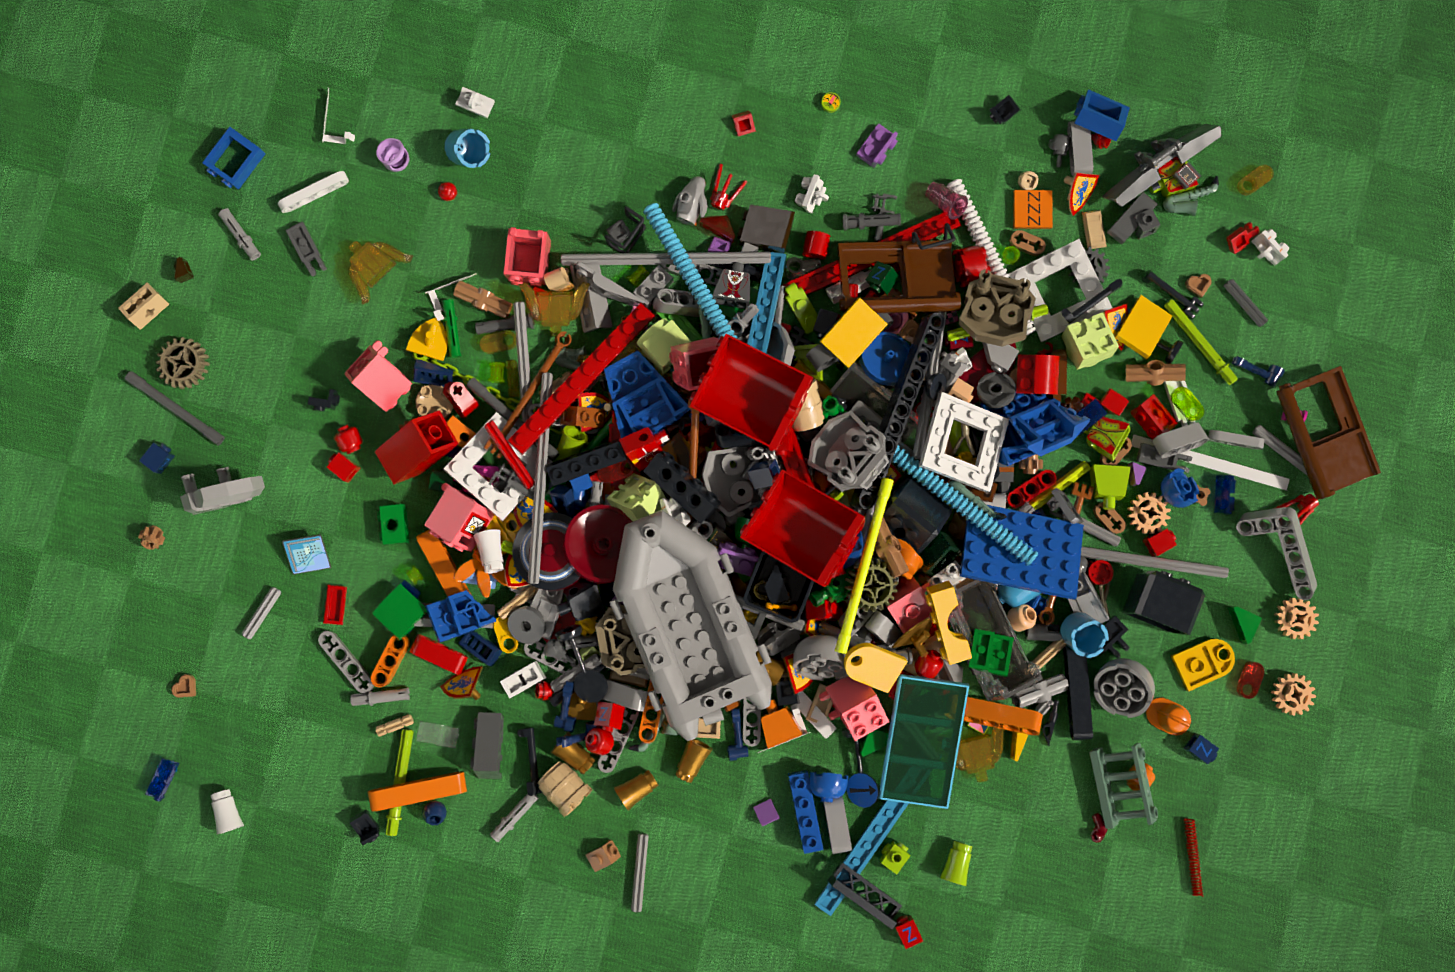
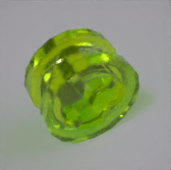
[1001,246,1020,265]
[405,565,423,585]

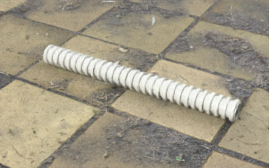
[946,179,1036,335]

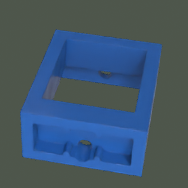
[1074,89,1130,141]
[202,127,266,190]

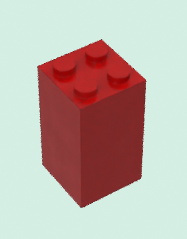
[375,410,459,485]

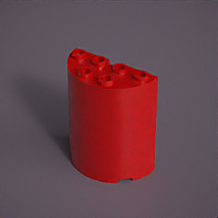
[689,334,813,450]
[740,469,865,587]

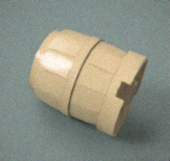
[792,379,824,432]
[537,761,593,817]

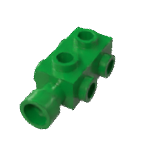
[809,564,855,607]

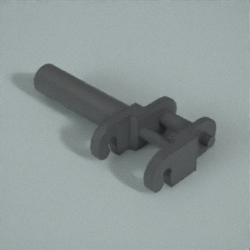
[870,194,897,242]
[488,464,534,500]

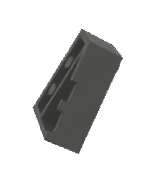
[470,712,504,779]

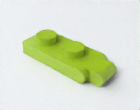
[784,283,818,334]

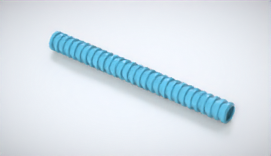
[643,203,737,339]
[892,445,1038,566]

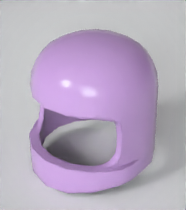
[376,138,409,172]

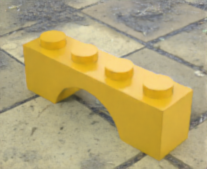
[925,580,972,665]

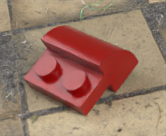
[1016,355,1060,395]

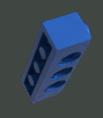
[788,770,823,854]

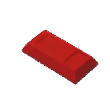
[323,585,347,625]

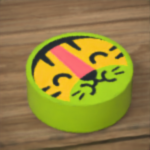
[821,92,841,113]

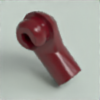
[1091,812,1107,843]

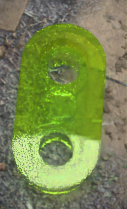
[1171,387,1204,421]

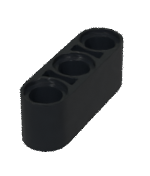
[715,423,766,448]

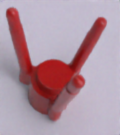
[710,164,747,211]
[1273,494,1319,525]

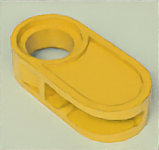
[494,617,519,653]

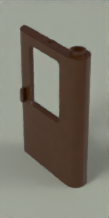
[838,240,961,314]
[1276,366,1381,500]

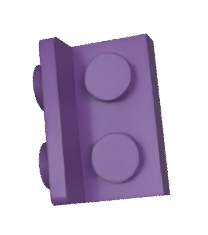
[856,124,898,168]
[717,542,759,576]

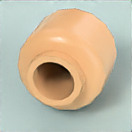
[1007,604,1037,632]

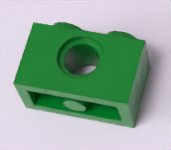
[377,504,410,545]

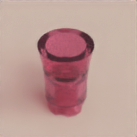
[925,182,968,220]

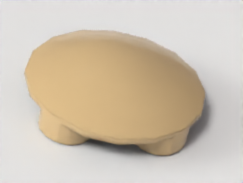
[416,385,453,419]

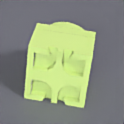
[1061,312,1119,370]
[637,318,691,376]
[606,472,666,521]

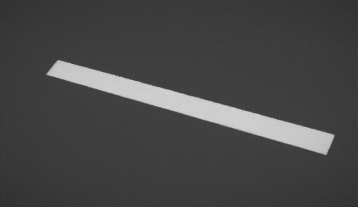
[1131,435,1289,490]

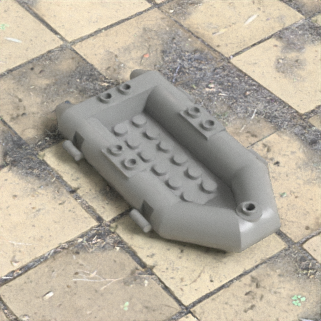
[609,510,772,741]

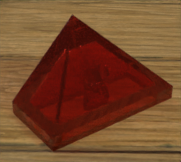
[700,215,735,243]

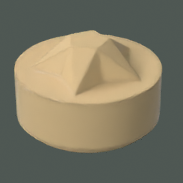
[1018,171,1038,190]

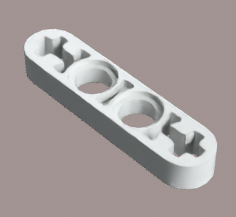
[278,171,349,213]

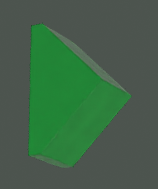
[1227,606,1262,644]
[860,729,898,757]

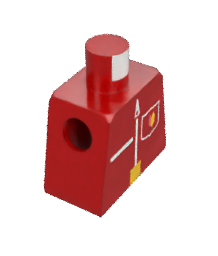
[619,427,669,471]

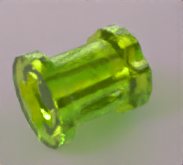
[626,265,650,289]
[488,362,506,383]

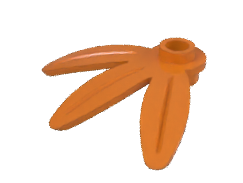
[453,548,517,598]

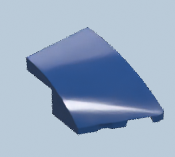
[426,590,496,643]

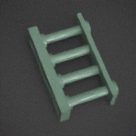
[1089,743,1158,829]

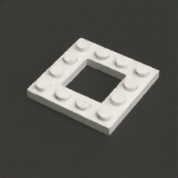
[1009,239,1112,342]
[919,392,1009,493]
[444,412,552,521]

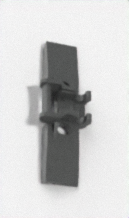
[1102,124,1221,207]

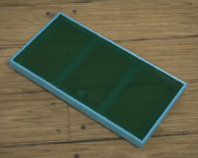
[878,674,969,809]

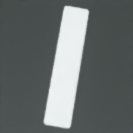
[778,674,836,738]

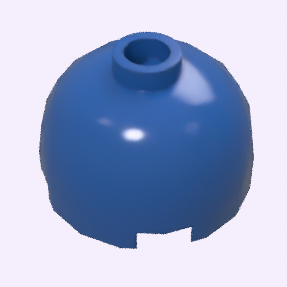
[1161,468,1199,508]
[809,772,848,803]

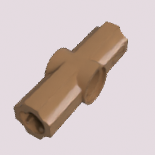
[453,281,513,319]
[1126,360,1186,386]
[867,518,909,578]

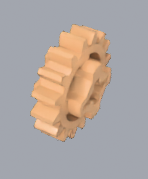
[1127,492,1171,534]
[1274,598,1319,639]
[1271,673,1316,716]

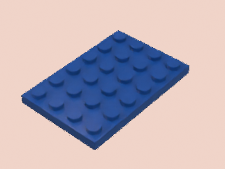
[960,505,1084,600]

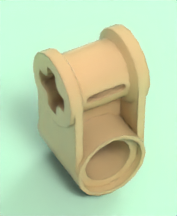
[544,267,574,293]

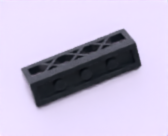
[828,861,902,929]

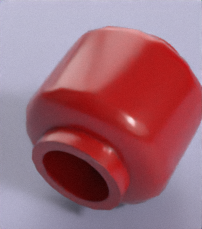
[334,424,363,454]
[914,650,943,678]
[585,728,614,755]

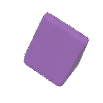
[708,236,732,252]
[1128,462,1146,486]
[753,798,779,826]

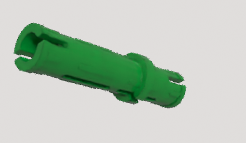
[442,299,462,358]

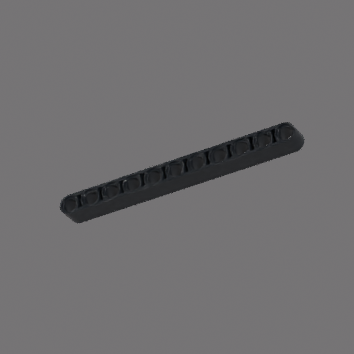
[851,313,945,510]

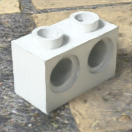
[500,661,546,699]

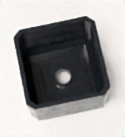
[883,476,952,555]
[743,551,814,623]
[1122,571,1205,635]

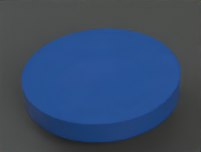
[859,332,912,386]

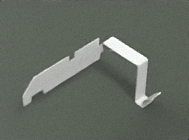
[322,88,355,144]
[425,273,477,321]
[758,704,811,753]

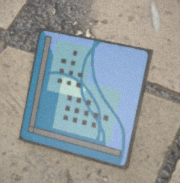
[282,534,331,574]

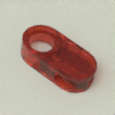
[597,458,636,483]
[1237,662,1264,699]

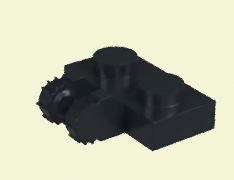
[1099,615,1130,659]

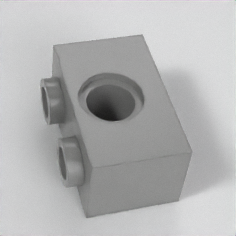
[633,265,674,309]

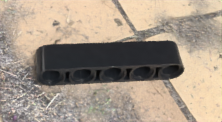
[1063,645,1093,741]

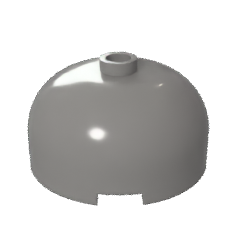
[793,634,852,681]
[1094,658,1155,718]

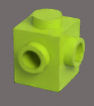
[879,841,911,875]

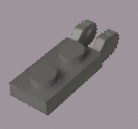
[286,221,327,277]
[1136,443,1193,473]

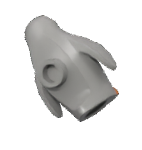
[672,176,708,226]

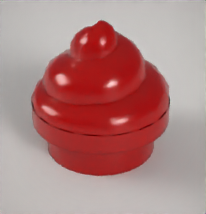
[1091,133,1111,149]
[438,182,457,201]
[535,681,555,700]

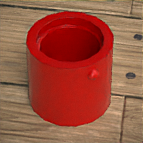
[802,231,830,260]
[1086,560,1114,585]

